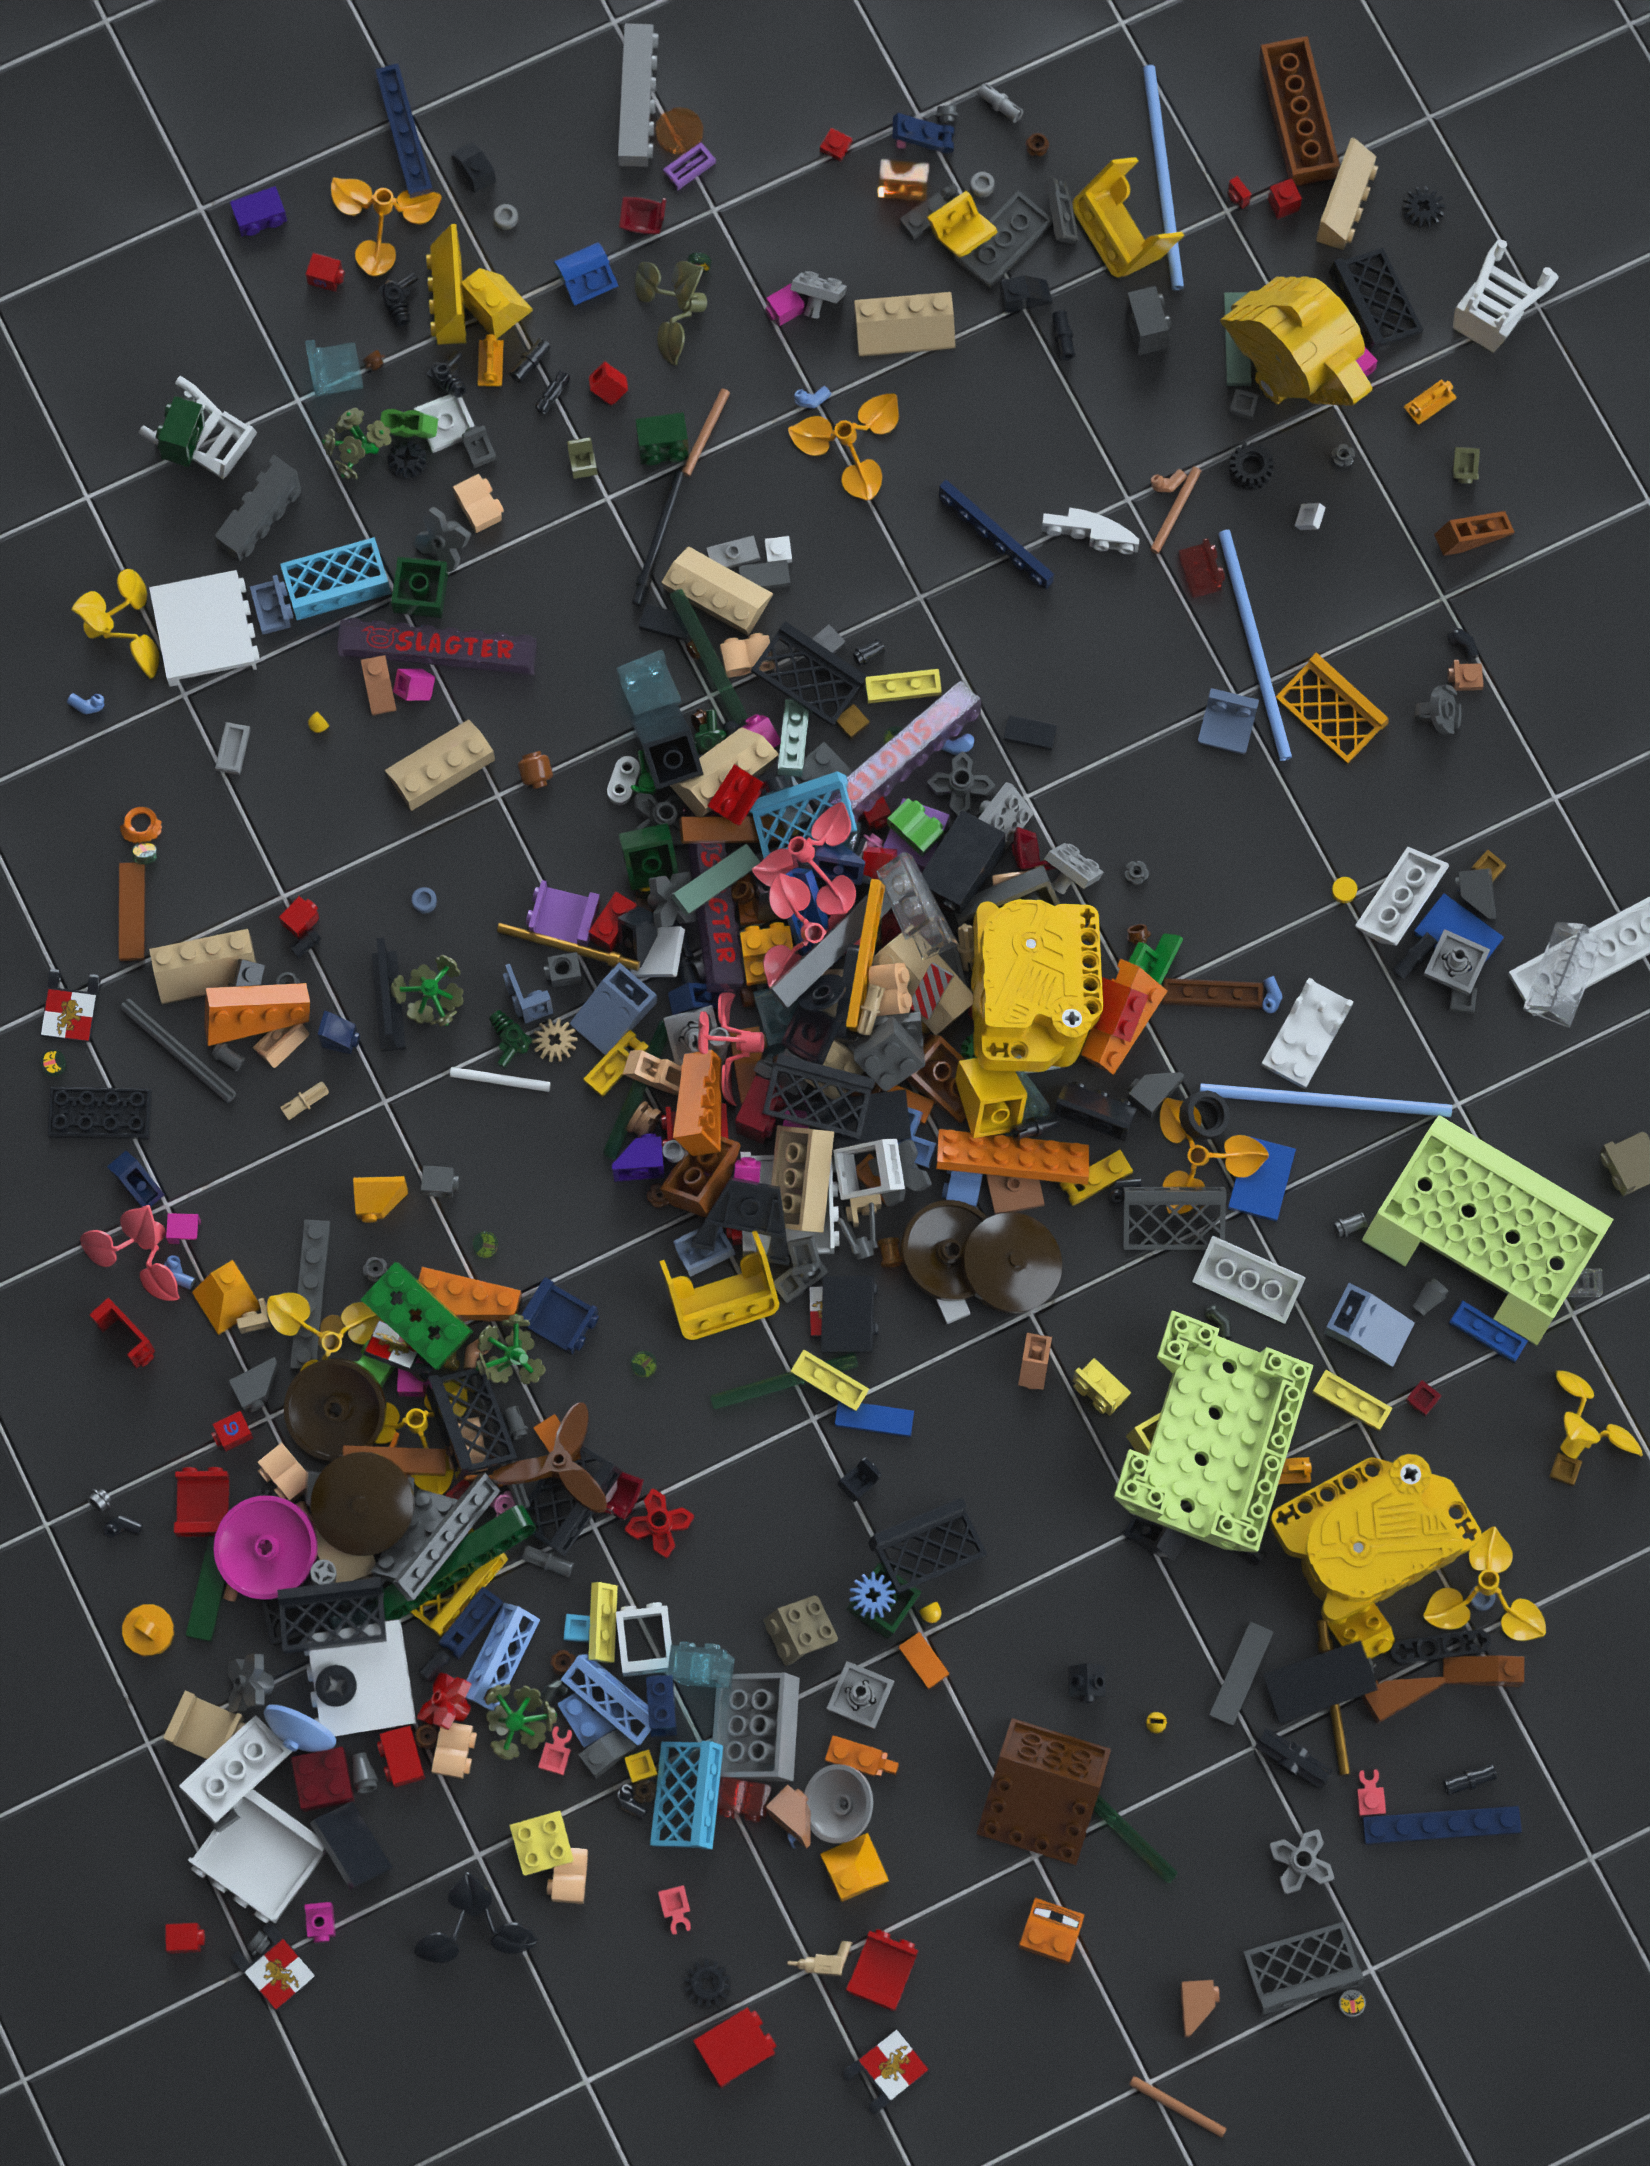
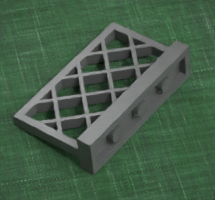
[1123,1187,1226,1250]
[1243,1922,1364,2015]

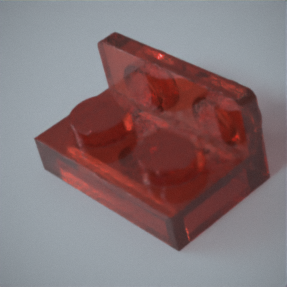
[1178,538,1225,598]

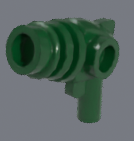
[692,709,727,755]
[489,1010,533,1068]

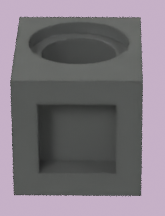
[544,952,582,988]
[421,1165,459,1198]

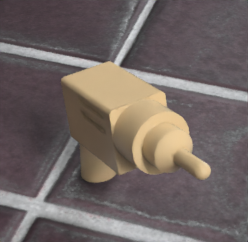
[787,1941,852,1976]

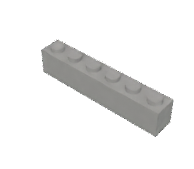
[618,24,658,167]

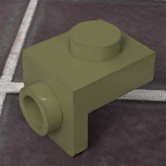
[567,438,598,479]
[1452,447,1480,484]

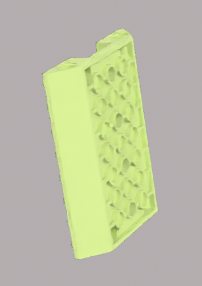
[1362,1115,1614,1346]
[1114,1310,1313,1553]

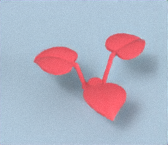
[752,802,856,915]
[763,873,861,987]
[698,992,764,1106]
[80,1205,180,1301]

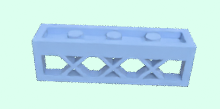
[465,1603,540,1711]
[561,1654,652,1745]

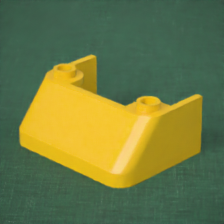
[1073,157,1184,277]
[659,1230,779,1340]

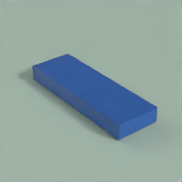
[1449,1301,1528,1363]
[835,1401,914,1437]

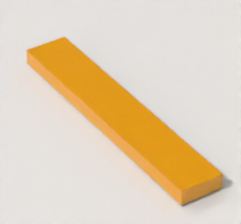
[846,879,885,1032]

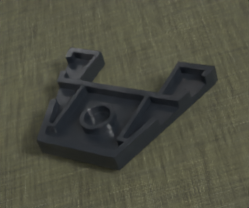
[691,1177,790,1266]

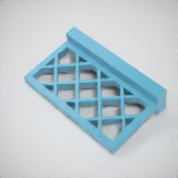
[280,537,391,620]
[749,772,857,859]
[650,1741,723,1850]

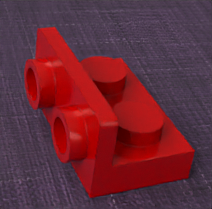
[708,764,765,826]

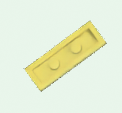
[865,669,942,703]
[790,1350,869,1411]
[1313,1370,1392,1431]
[588,1582,617,1663]

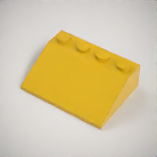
[426,224,466,345]

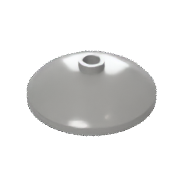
[804,1764,873,1843]

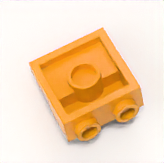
[740,922,793,986]

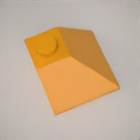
[353,1176,408,1223]
[192,1260,261,1335]
[820,1833,889,1902]

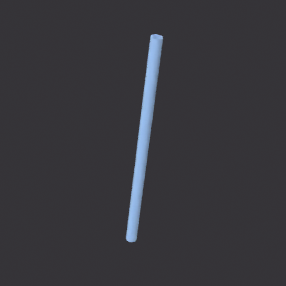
[1143,65,1184,290]
[1218,530,1292,761]
[1200,1083,1452,1117]

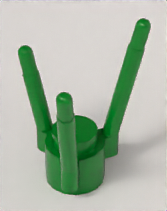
[631,750,663,795]

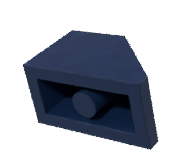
[813,842,865,885]
[668,983,725,1015]
[318,1011,360,1054]
[107,1151,165,1207]

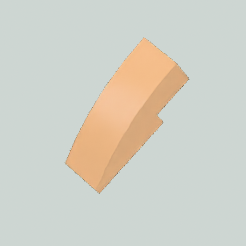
[623,1050,681,1096]

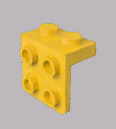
[927,191,997,257]
[1327,1603,1395,1658]

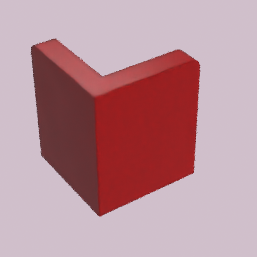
[589,361,628,405]

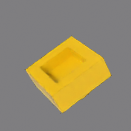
[624,1749,657,1784]

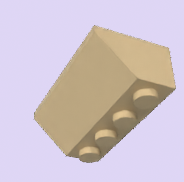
[1316,137,1378,250]
[854,292,955,357]
[661,546,773,636]
[385,719,495,811]
[670,727,779,817]
[872,924,973,1035]
[149,929,256,1004]
[771,1125,834,1233]

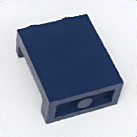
[522,1277,600,1355]
[646,1675,677,1738]

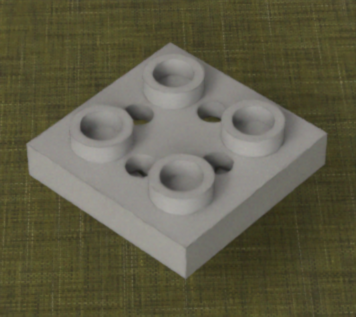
[790,271,847,318]
[978,782,1034,851]
[1044,843,1104,894]
[1423,929,1490,996]
[663,1005,718,1066]
[827,1661,894,1730]

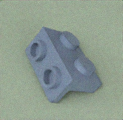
[250,575,294,635]
[673,1226,736,1277]

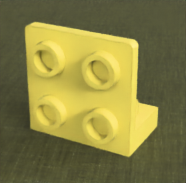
[1073,1358,1131,1416]
[510,1811,574,1876]

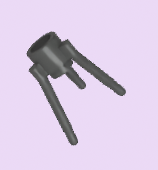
[838,1202,878,1261]

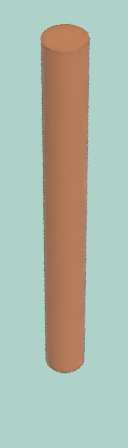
[681,389,730,477]
[1150,467,1201,554]
[1129,2076,1227,2138]

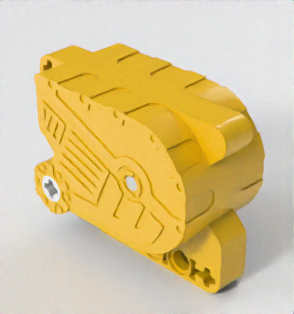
[1220,277,1372,406]
[971,899,1103,1072]
[1269,1454,1481,1624]

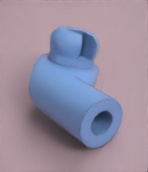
[794,386,831,408]
[937,734,974,756]
[1262,976,1283,1013]
[164,1255,195,1290]

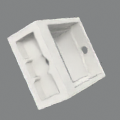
[833,1139,905,1200]
[616,1603,675,1677]

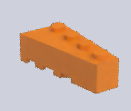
[1081,958,1167,1075]
[204,983,310,1046]
[673,1050,722,1156]
[412,1267,522,1322]

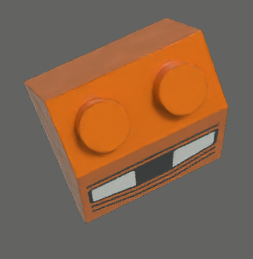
[1019,1898,1084,1965]

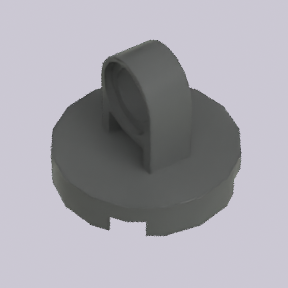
[1414,685,1462,735]

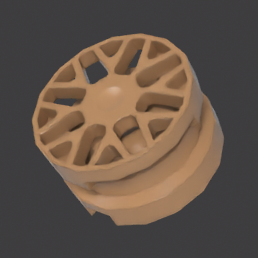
[626,1101,662,1138]

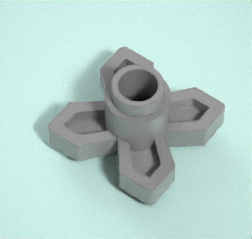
[1269,1829,1334,1894]

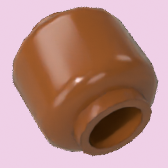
[518,751,553,789]

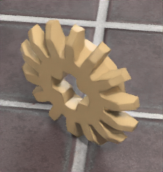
[532,1018,578,1062]

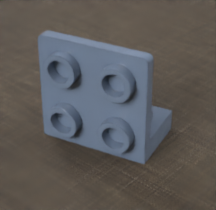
[1198,688,1259,754]
[503,964,553,1024]

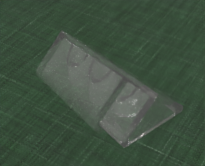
[876,852,959,960]
[1523,922,1603,1028]

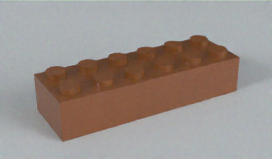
[1259,36,1340,186]

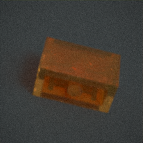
[878,159,929,201]

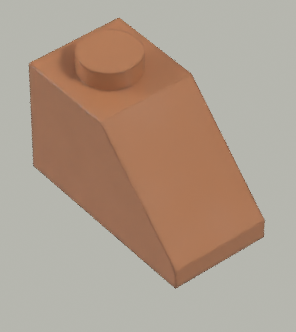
[361,655,396,715]
[1018,1333,1052,1390]
[766,1785,811,1848]
[1180,1980,1219,2037]

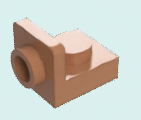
[1447,660,1483,691]

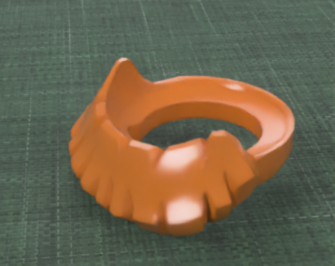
[120,807,162,843]

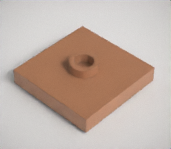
[986,1174,1045,1215]

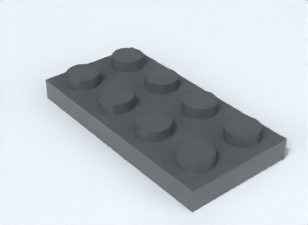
[371,1489,458,1582]

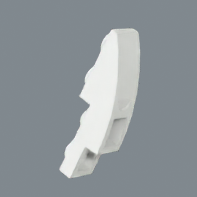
[1042,507,1140,554]

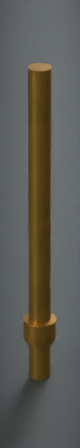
[497,923,640,971]
[1317,1620,1350,1776]

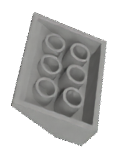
[713,1673,800,1782]

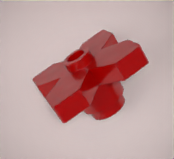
[625,1489,694,1559]
[417,1672,472,1730]

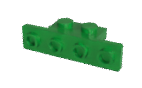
[1129,933,1183,985]

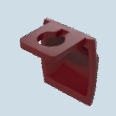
[619,197,666,234]
[1012,827,1057,871]
[605,1472,644,1520]

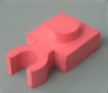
[538,1726,572,1776]
[1357,1769,1386,1816]
[658,1885,691,1934]

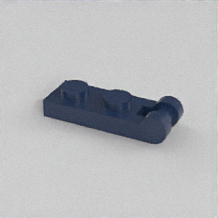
[892,113,954,153]
[438,1587,503,1660]

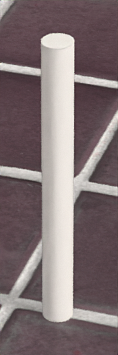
[450,1067,551,1092]

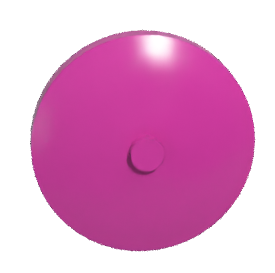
[214,1495,318,1600]

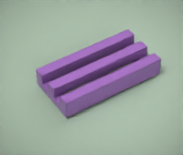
[663,143,716,190]

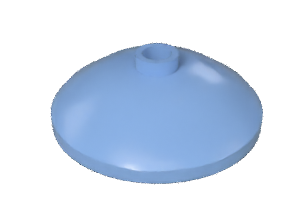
[264,1705,336,1752]

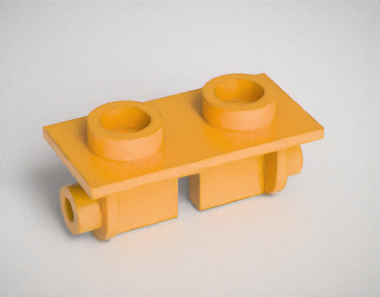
[478,334,504,386]
[1403,380,1457,425]
[1278,1457,1312,1485]

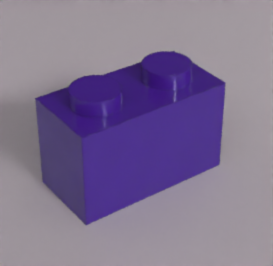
[230,186,287,236]

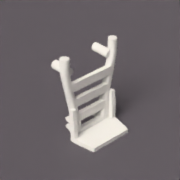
[1453,240,1558,353]
[139,376,257,479]

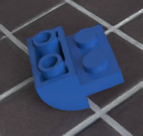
[553,242,618,306]

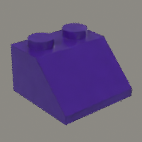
[612,1134,665,1182]

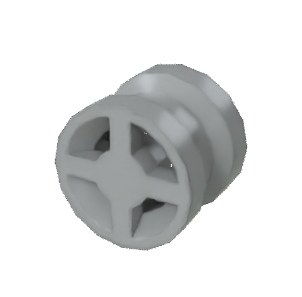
[310,1559,337,1585]

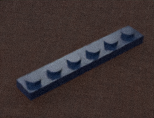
[375,63,433,198]
[939,480,1054,589]
[1362,1806,1522,1845]

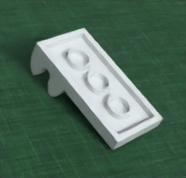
[1261,978,1354,1089]

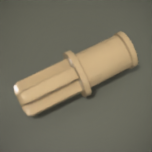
[957,924,974,971]
[857,984,885,1036]
[280,1082,329,1120]

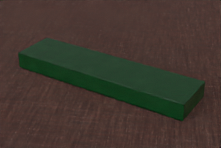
[185,1536,226,1642]

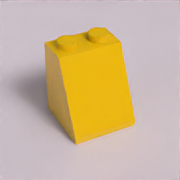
[461,268,533,339]
[955,1058,1027,1138]

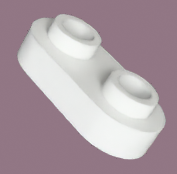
[607,756,640,805]

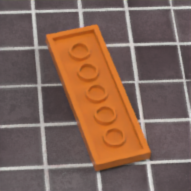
[936,1129,1089,1185]

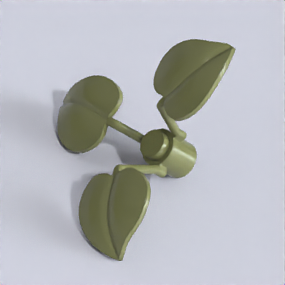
[635,261,707,365]

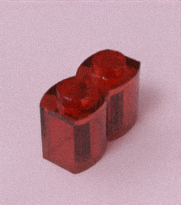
[717,1777,772,1823]

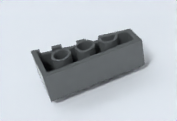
[214,454,301,561]
[954,865,1061,937]

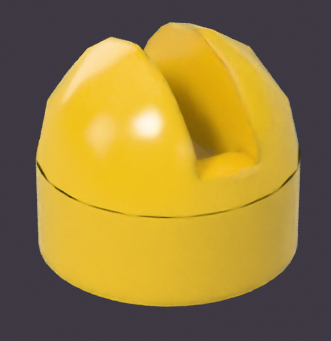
[308,711,329,733]
[919,1602,941,1623]
[1146,1712,1167,1734]

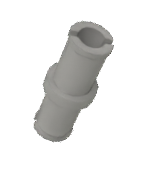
[977,83,1024,123]

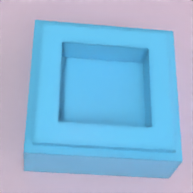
[564,1614,590,1643]

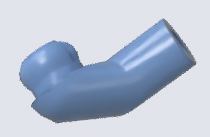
[67,693,104,714]

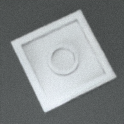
[414,394,474,453]
[631,927,685,977]

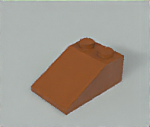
[906,1034,966,1123]
[660,1136,741,1218]

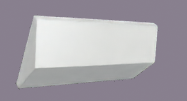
[1355,847,1449,946]
[1192,1236,1306,1324]
[179,1715,292,1823]

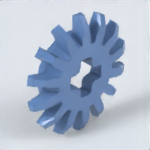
[849,1572,896,1619]

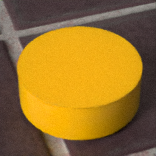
[1332,877,1357,903]

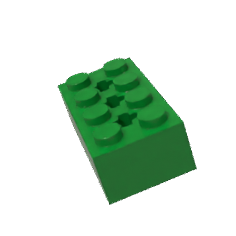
[361,1262,473,1369]

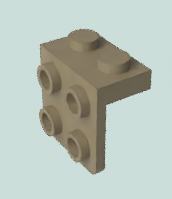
[1600,1132,1650,1197]
[763,1596,838,1666]

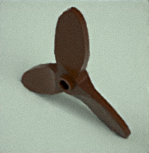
[491,1402,607,1513]

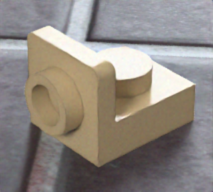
[845,1194,881,1228]
[237,1298,271,1334]

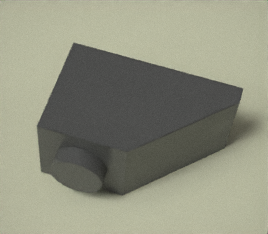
[1455,868,1496,919]
[1127,1072,1184,1119]
[229,1357,279,1412]
[579,1728,637,1780]

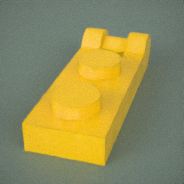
[583,1030,650,1098]
[1059,1150,1133,1206]

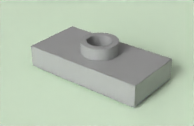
[706,535,760,569]

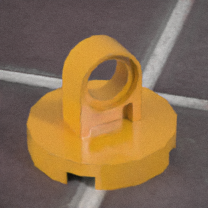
[122,1605,174,1656]

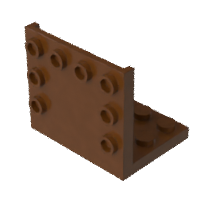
[977,1718,1111,1865]

